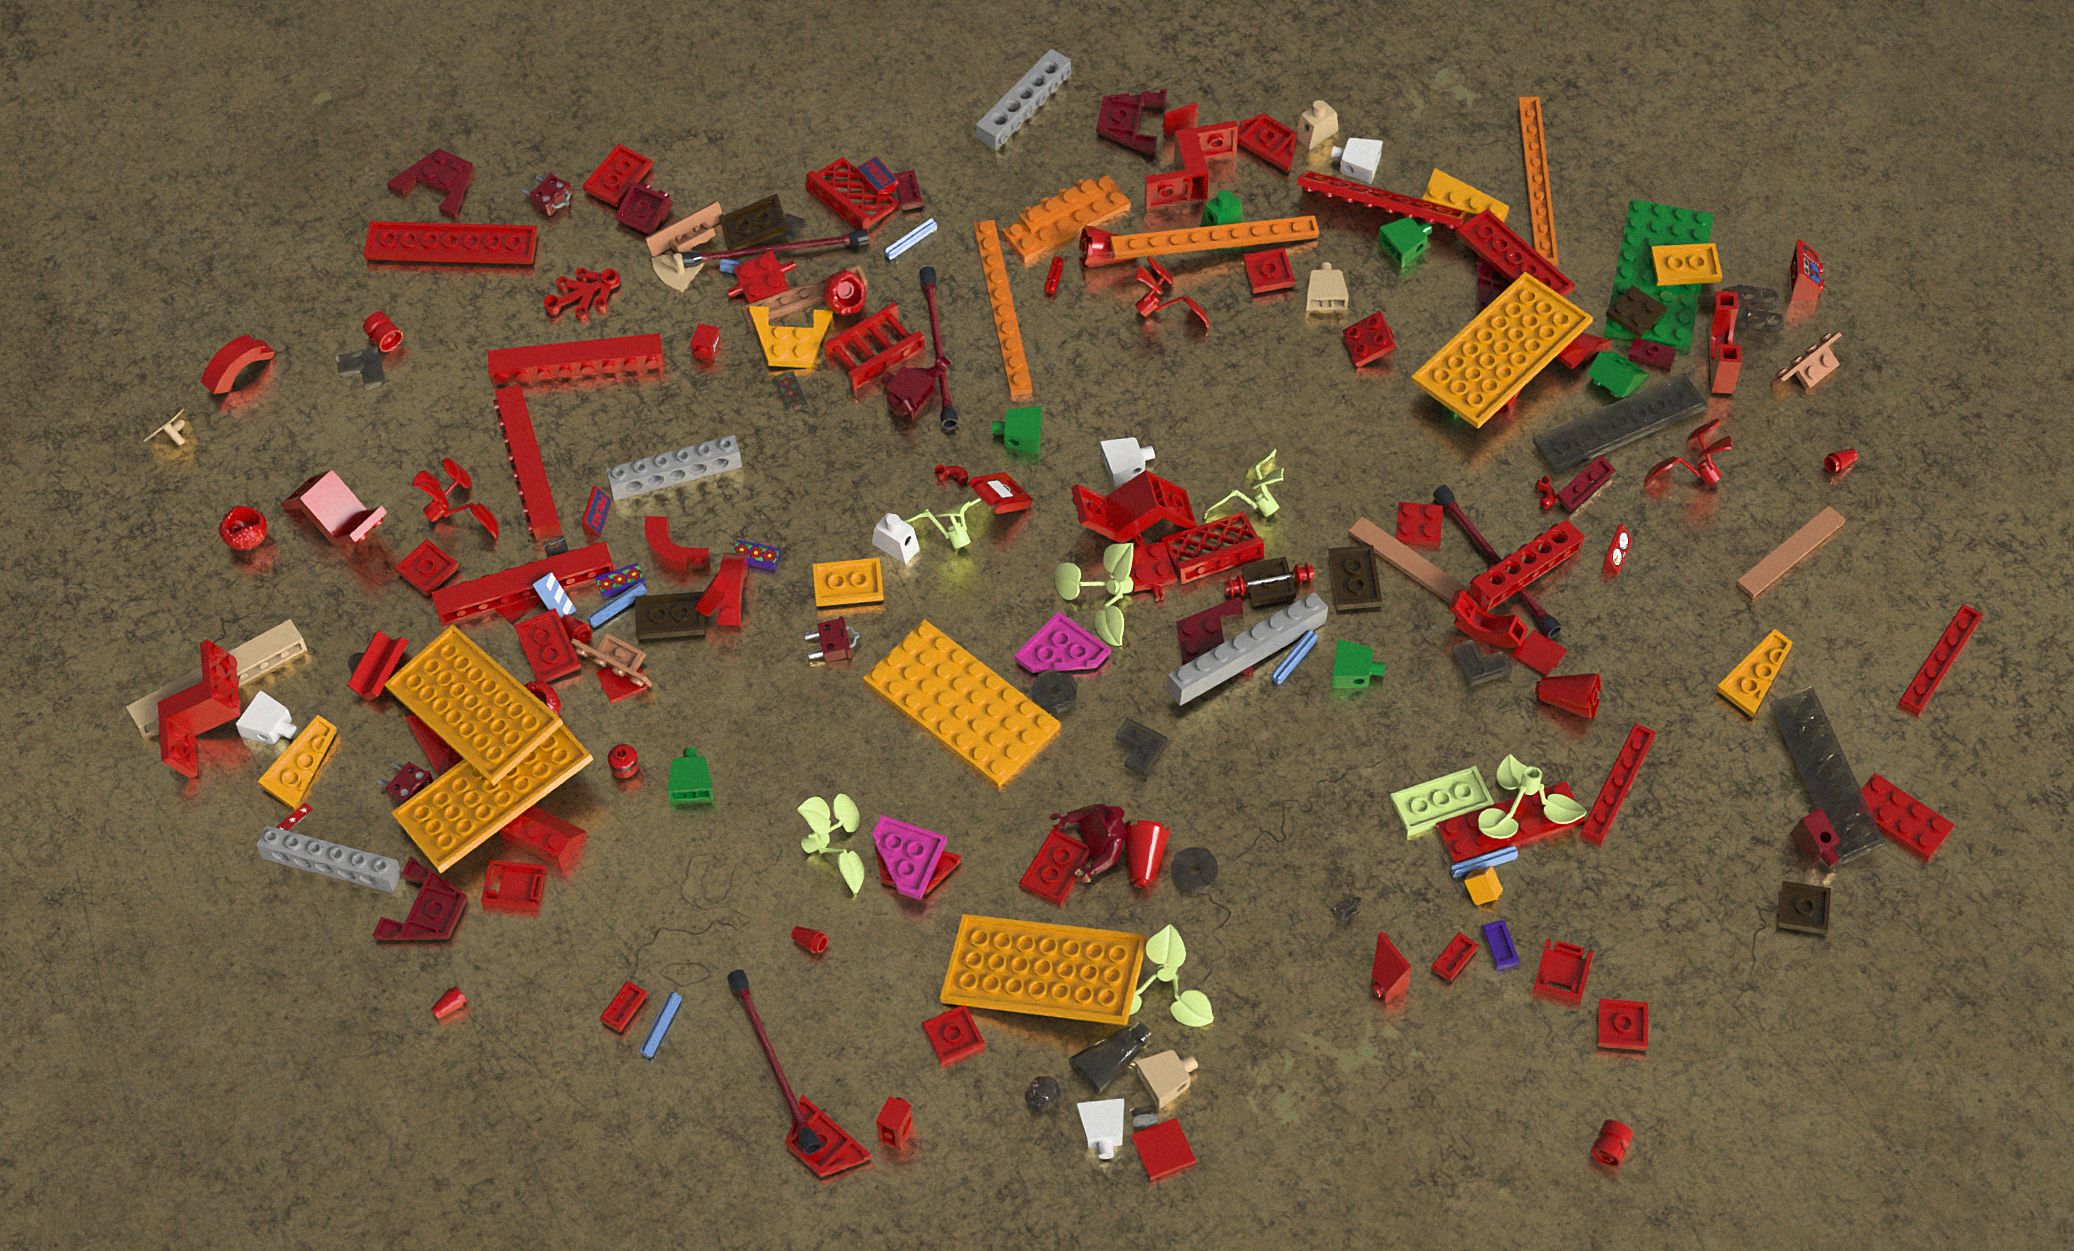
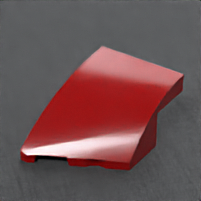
[1555,332,1612,370]

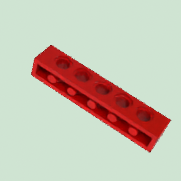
[1467,519,1585,612]

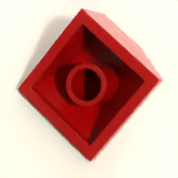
[1370,931,1412,1003]

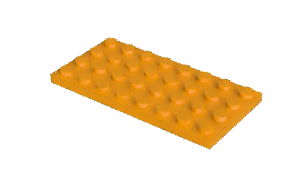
[1411,272,1593,429]
[863,619,1060,788]
[384,624,563,786]
[391,701,593,873]
[940,914,1148,1025]

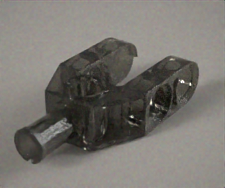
[1698,284,1784,333]

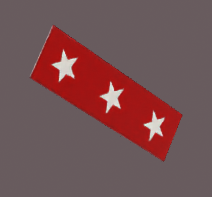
[275,802,313,831]

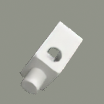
[1331,138,1383,184]
[1100,437,1155,487]
[872,513,919,565]
[236,691,297,745]
[1077,1098,1124,1159]

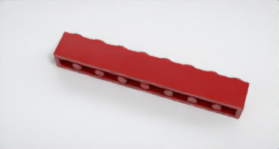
[487,333,664,384]
[493,384,562,542]
[431,541,614,626]

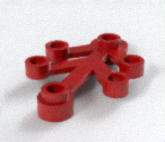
[543,268,621,320]

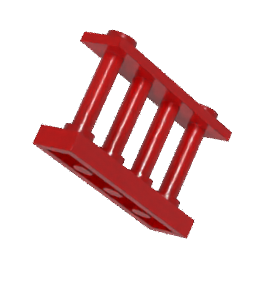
[824,302,925,390]

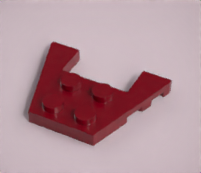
[1096,89,1167,156]
[387,148,474,219]
[1476,257,1511,315]
[1176,597,1253,677]
[373,857,468,940]

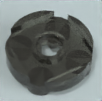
[1031,669,1077,715]
[1171,847,1218,894]

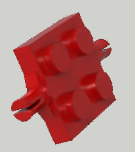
[727,250,796,304]
[1129,534,1177,601]

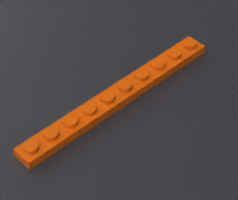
[1518,97,1558,266]
[1110,215,1319,259]
[974,220,1032,397]

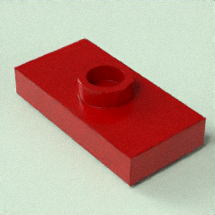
[1431,932,1479,982]
[599,980,648,1032]

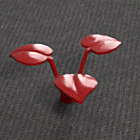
[1135,256,1209,329]
[1644,418,1732,485]
[412,457,498,539]

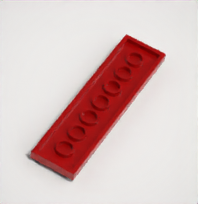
[1297,170,1468,229]
[363,221,538,264]

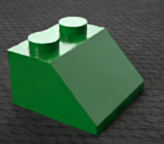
[1587,351,1649,398]

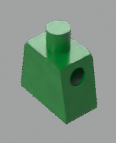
[1200,190,1244,227]
[1378,217,1432,267]
[992,406,1042,453]
[1331,639,1385,688]
[667,747,714,802]

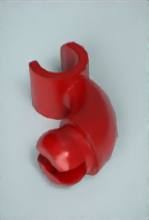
[934,465,969,483]
[1535,476,1556,509]

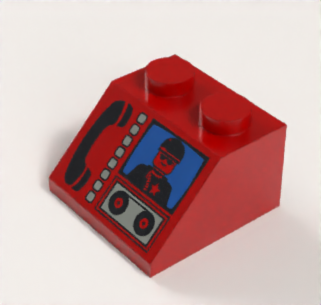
[1790,240,1824,301]

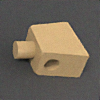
[1297,100,1339,150]
[1306,262,1348,310]
[1136,1050,1198,1109]

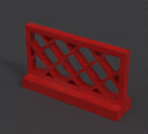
[805,157,900,231]
[1161,511,1265,584]

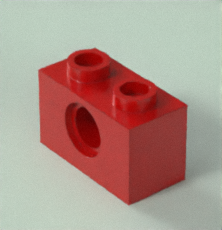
[876,1096,914,1150]

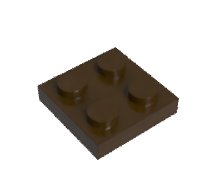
[1605,285,1667,339]
[1778,881,1831,934]

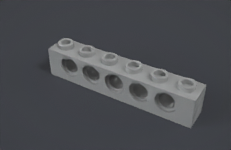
[976,49,1071,150]
[606,435,742,501]
[257,825,402,893]

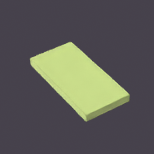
[1389,765,1494,837]

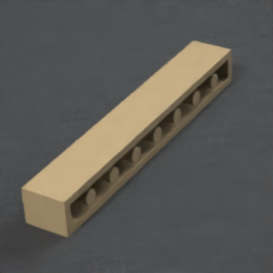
[126,619,307,738]

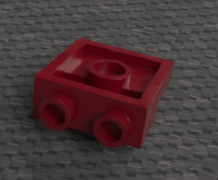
[614,182,674,235]

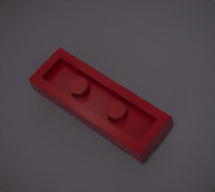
[1555,455,1616,513]

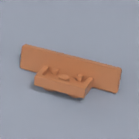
[645,201,723,257]
[1771,332,1842,389]
[571,633,652,688]

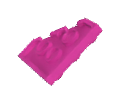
[1014,611,1111,673]
[872,815,947,900]

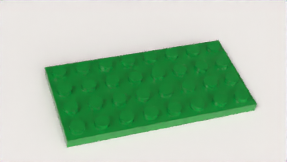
[1604,199,1714,352]

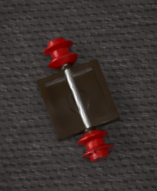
[1224,556,1315,607]

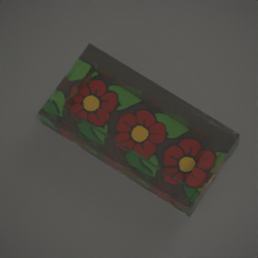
[773,371,808,414]

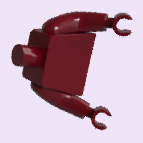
[880,355,951,418]
[1049,804,1127,883]

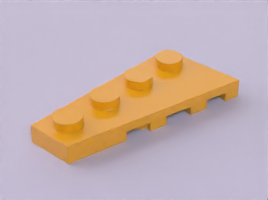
[1422,168,1509,223]
[1716,629,1793,718]
[258,715,337,811]

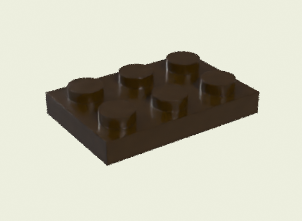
[719,194,789,251]
[1328,545,1382,610]
[635,591,705,640]

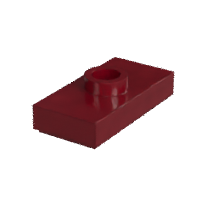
[894,170,923,210]
[1628,338,1677,370]

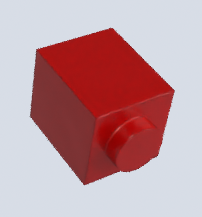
[690,323,721,360]

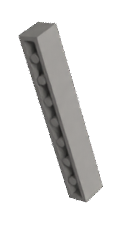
[1166,592,1328,706]

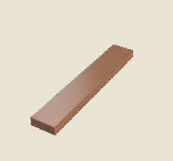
[741,265,868,327]
[1736,506,1846,599]
[1348,516,1469,604]

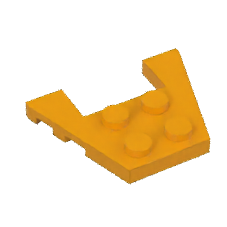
[749,306,833,368]

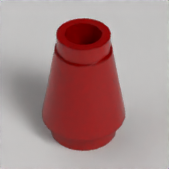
[1824,448,1858,474]
[561,614,592,644]
[791,926,828,953]
[430,986,468,1019]

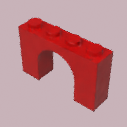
[1708,291,1742,393]

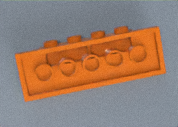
[1002,175,1131,262]

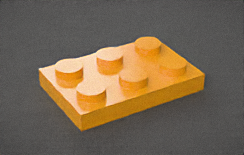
[1650,243,1722,286]
[813,558,884,607]

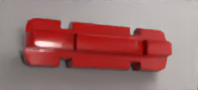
[1044,256,1064,294]

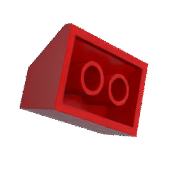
[499,805,587,870]

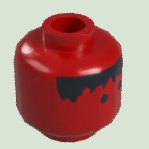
[607,744,639,778]

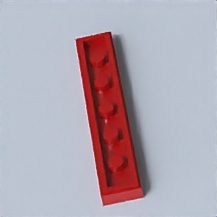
[1898,604,1983,716]
[1579,723,1656,845]

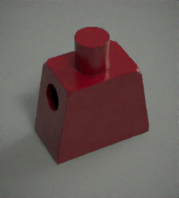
[1790,808,1841,868]

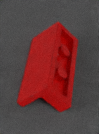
[347,631,408,701]

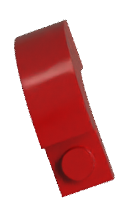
[200,335,275,394]
[644,516,711,574]
[717,552,748,625]
[1448,589,1528,648]

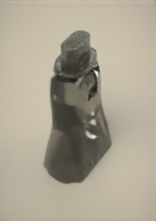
[1068,1021,1152,1095]

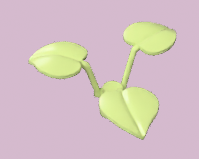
[1203,448,1284,519]
[901,496,982,549]
[1054,543,1133,646]
[1478,754,1587,839]
[796,794,865,894]
[1129,924,1214,1026]

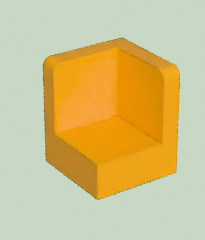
[1464,865,1503,905]

